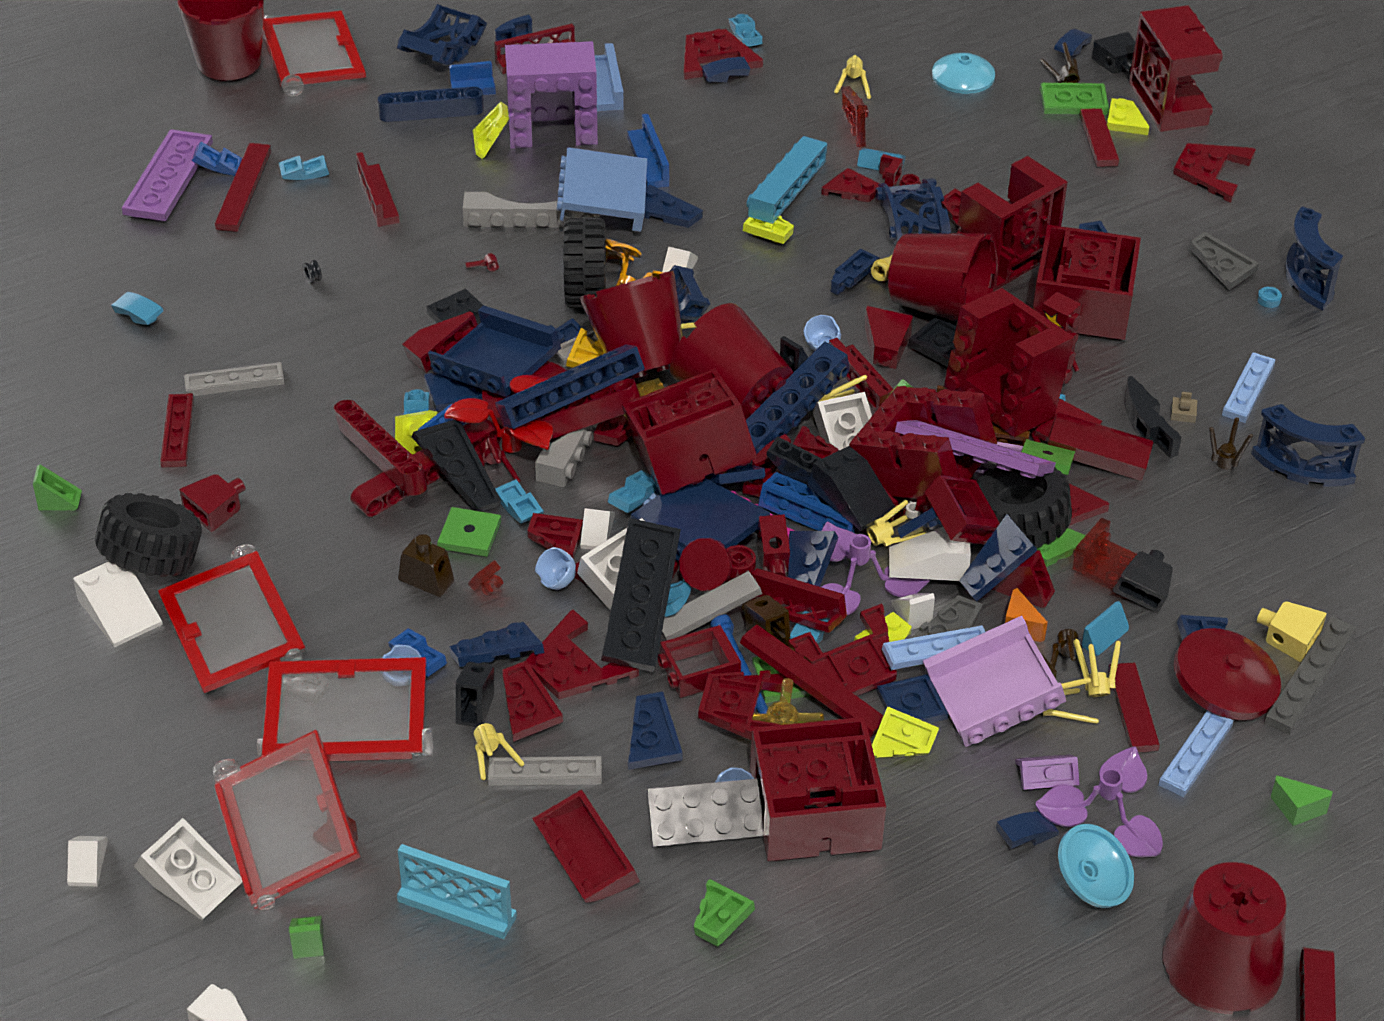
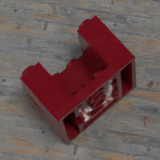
[1129,5,1223,132]
[957,156,1068,291]
[1033,224,1141,340]
[944,288,1075,437]
[622,368,758,494]
[849,386,997,500]
[750,717,886,861]

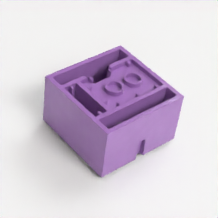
[505,41,598,148]

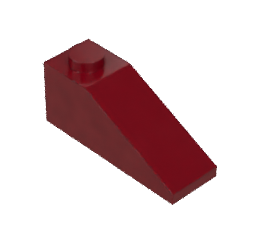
[402,311,478,373]

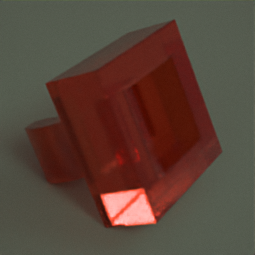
[468,560,504,596]

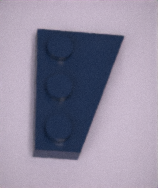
[449,622,544,667]

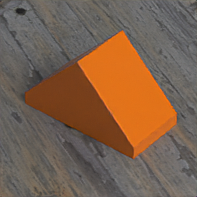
[1005,588,1048,642]

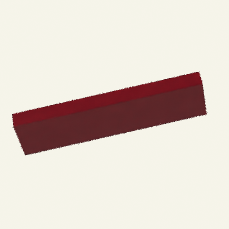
[1080,108,1119,167]
[160,393,194,468]
[1107,662,1160,752]

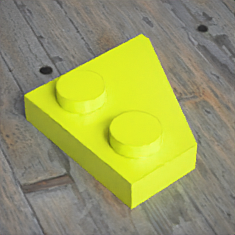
[473,102,509,159]
[872,706,939,758]

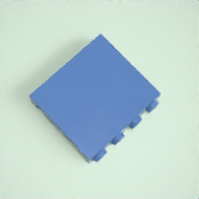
[595,43,624,111]
[556,147,647,232]

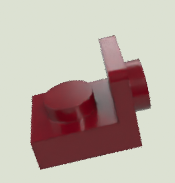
[879,154,903,187]

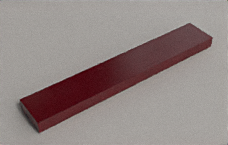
[215,143,271,232]
[740,624,884,738]

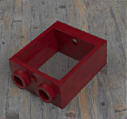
[925,475,1000,544]
[657,625,741,698]

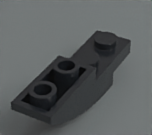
[1125,376,1182,458]
[766,436,828,505]

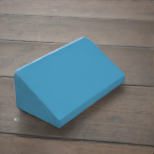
[857,148,906,170]
[1082,601,1129,656]

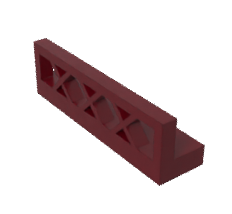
[494,23,576,74]
[356,152,400,227]
[829,338,894,412]
[742,568,847,633]

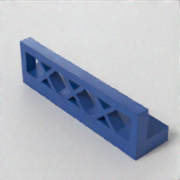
[627,114,669,188]
[758,472,856,533]

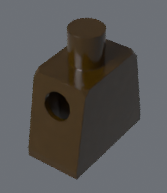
[398,534,454,598]
[742,595,791,646]

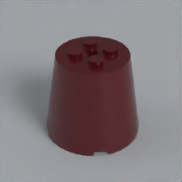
[177,0,264,80]
[888,233,998,323]
[580,271,683,379]
[670,303,793,420]
[1162,862,1286,1015]

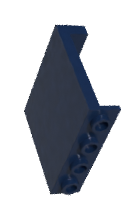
[428,305,561,397]
[631,478,770,561]

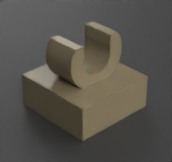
[1171,392,1197,423]

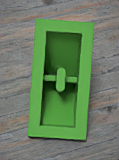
[33,464,82,511]
[1271,775,1333,826]
[289,915,324,959]

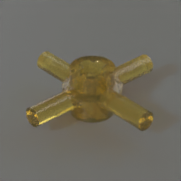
[753,679,824,725]

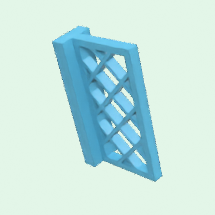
[397,844,517,939]

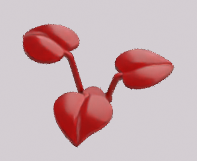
[444,375,553,453]

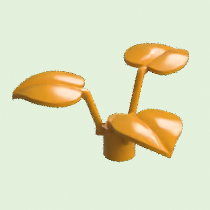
[605,239,685,289]

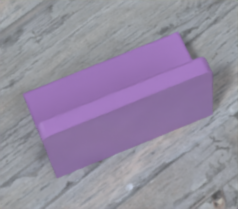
[1015,754,1079,790]

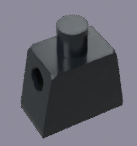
[1091,32,1135,74]
[1113,550,1173,613]
[455,662,494,727]

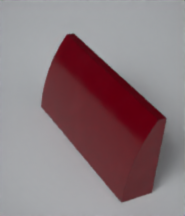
[1048,412,1153,481]
[532,789,640,903]

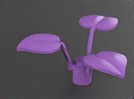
[822,522,931,615]
[1036,747,1163,857]

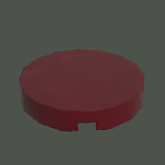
[679,538,732,591]

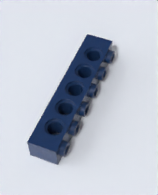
[746,341,850,465]
[495,344,645,429]

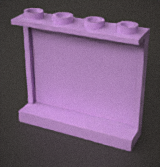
[923,616,1066,747]

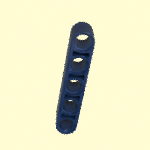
[377,86,484,122]

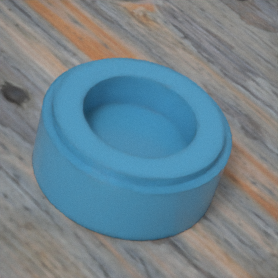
[1257,287,1282,308]

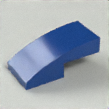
[192,142,242,176]
[388,628,447,677]

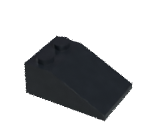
[807,446,895,531]

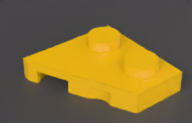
[566,328,604,368]

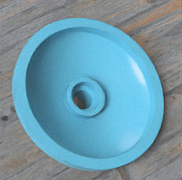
[932,53,995,94]
[1058,824,1134,908]

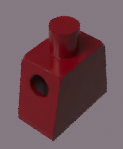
[179,474,246,532]
[756,514,790,577]

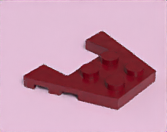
[684,29,763,80]
[1173,143,1256,203]
[788,603,897,696]
[527,609,639,699]
[698,670,792,740]

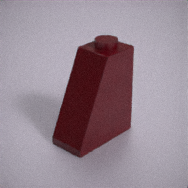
[865,306,913,369]
[991,550,1055,608]

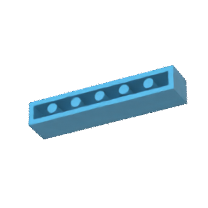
[746,136,828,224]

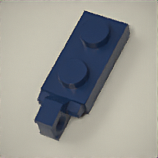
[830,248,880,295]

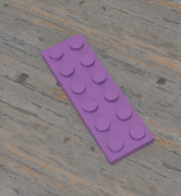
[122,129,213,221]
[895,420,1056,478]

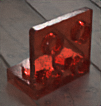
[1072,517,1137,589]

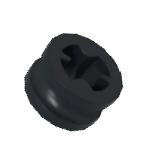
[303,259,322,283]

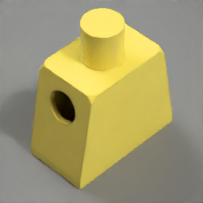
[1256,602,1327,662]

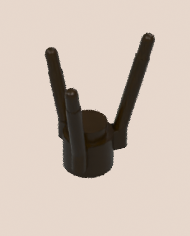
[1040,42,1081,83]
[1209,417,1253,470]
[1050,629,1090,676]

